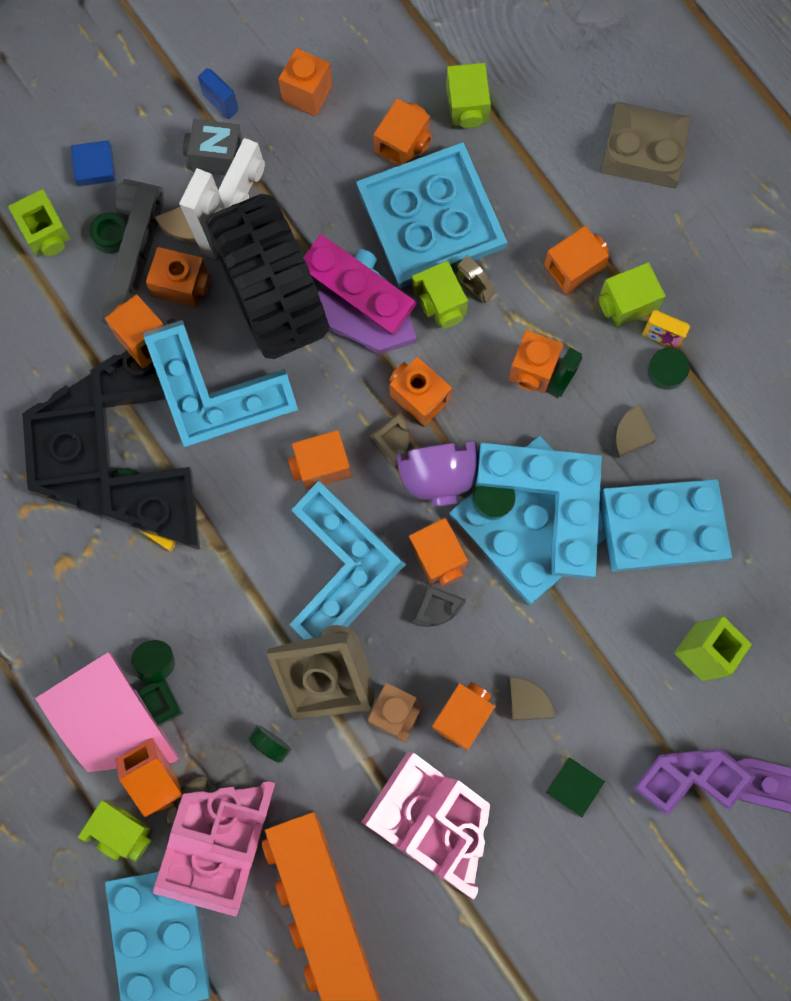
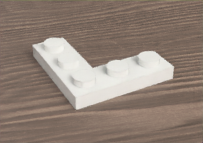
[179,138,265,259]

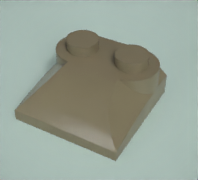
[600,101,691,189]
[266,625,374,720]

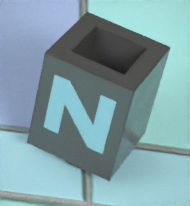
[183,119,243,176]

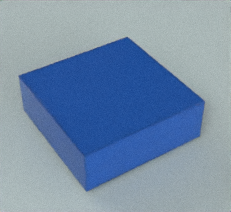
[198,68,238,119]
[71,140,116,186]

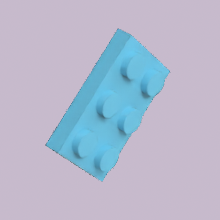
[600,479,732,572]
[105,872,211,1001]

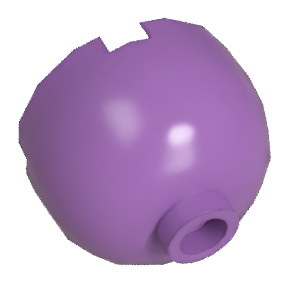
[396,442,478,507]

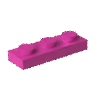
[303,234,417,336]

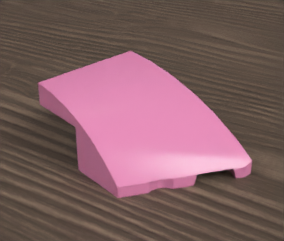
[35,652,180,772]
[361,751,490,899]
[153,781,275,917]

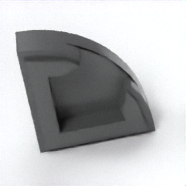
[412,584,466,627]

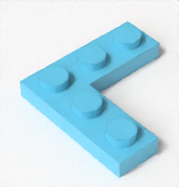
[143,320,298,447]
[475,443,602,579]
[289,480,406,640]

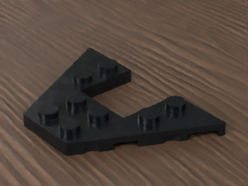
[22,318,200,550]

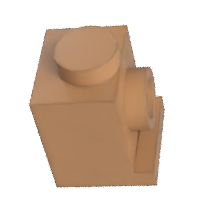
[367,683,424,743]

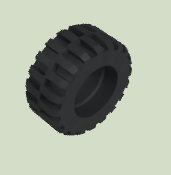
[206,194,329,359]

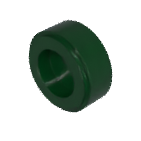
[90,212,127,254]
[648,348,690,390]
[472,486,515,520]
[131,640,175,682]
[249,725,291,763]

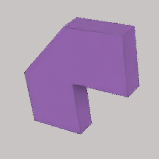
[318,288,417,355]
[634,749,756,816]

